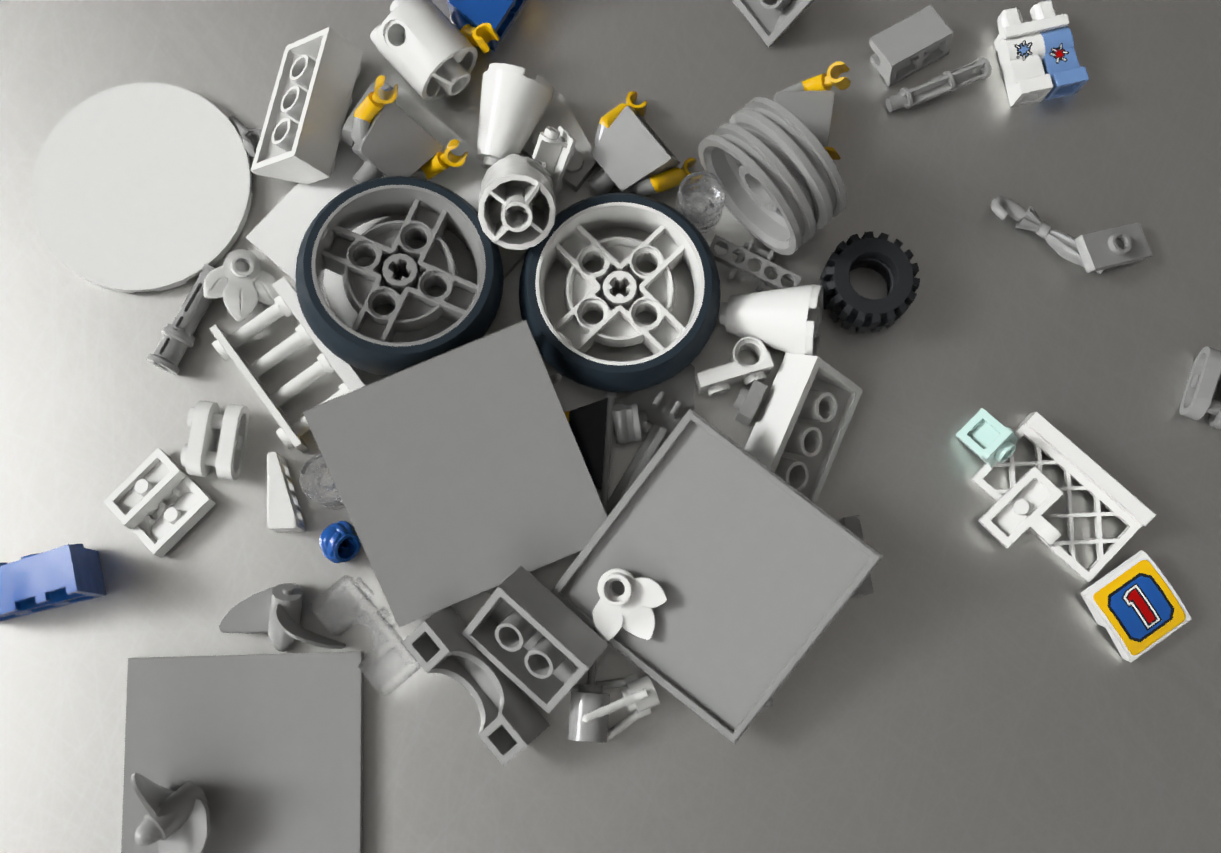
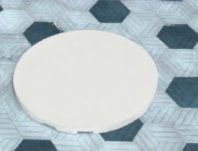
[31,82,253,293]

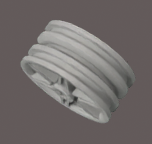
[698,97,847,255]

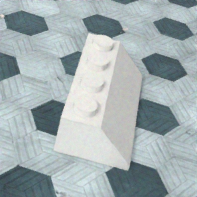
[251,27,363,184]
[745,353,863,504]

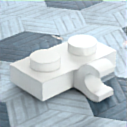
[978,466,1064,548]

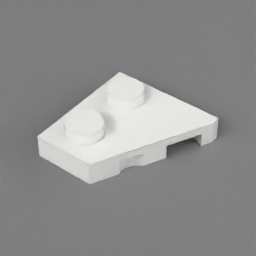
[521,94,598,192]

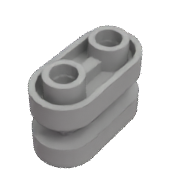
[1180,346,1221,430]

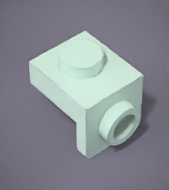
[956,408,1018,468]

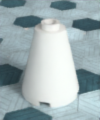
[477,63,555,169]
[719,284,824,356]

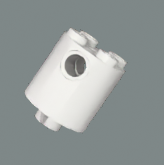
[370,0,478,102]
[478,154,556,250]

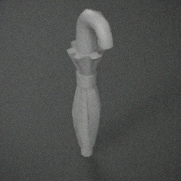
[991,196,1104,274]

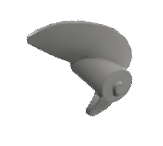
[219,583,346,652]
[131,772,210,853]

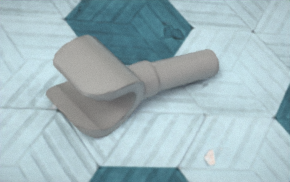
[228,116,262,157]

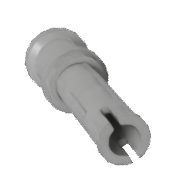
[146,264,215,375]

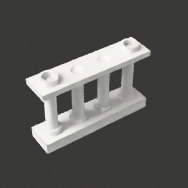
[209,276,365,454]

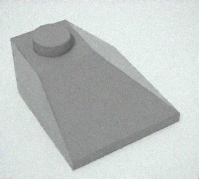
[732,0,814,47]

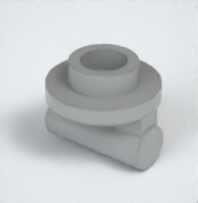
[611,403,648,445]

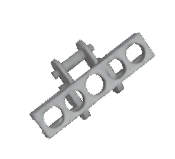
[710,235,802,292]

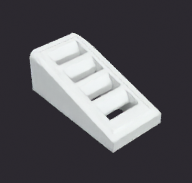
[267,452,305,533]

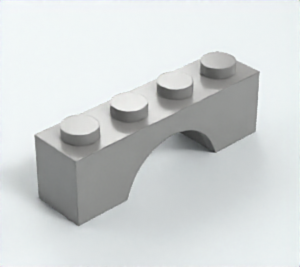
[403,606,550,766]

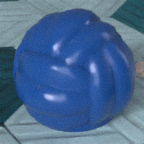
[319,521,361,563]

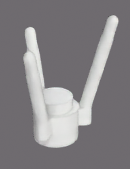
[566,673,660,741]

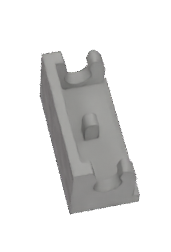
[869,5,953,87]

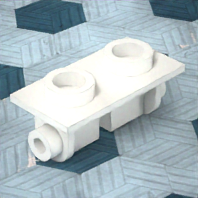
[532,125,576,197]

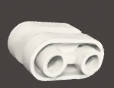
[181,400,249,480]

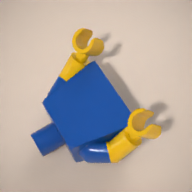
[447,0,527,53]

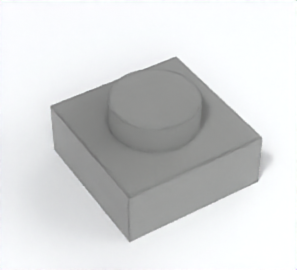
[733,379,768,426]

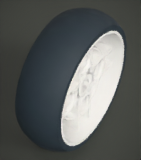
[518,193,721,392]

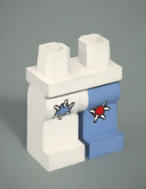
[994,0,1089,107]

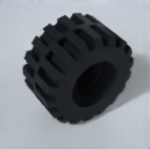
[819,231,920,334]

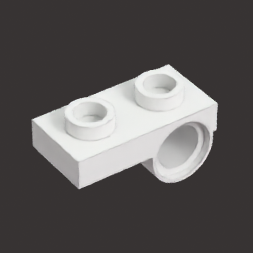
[695,337,774,397]

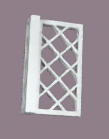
[970,411,1156,582]

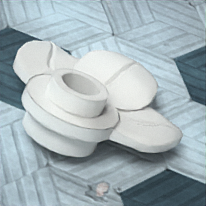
[203,249,279,322]
[593,568,667,642]

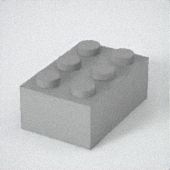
[461,565,609,714]

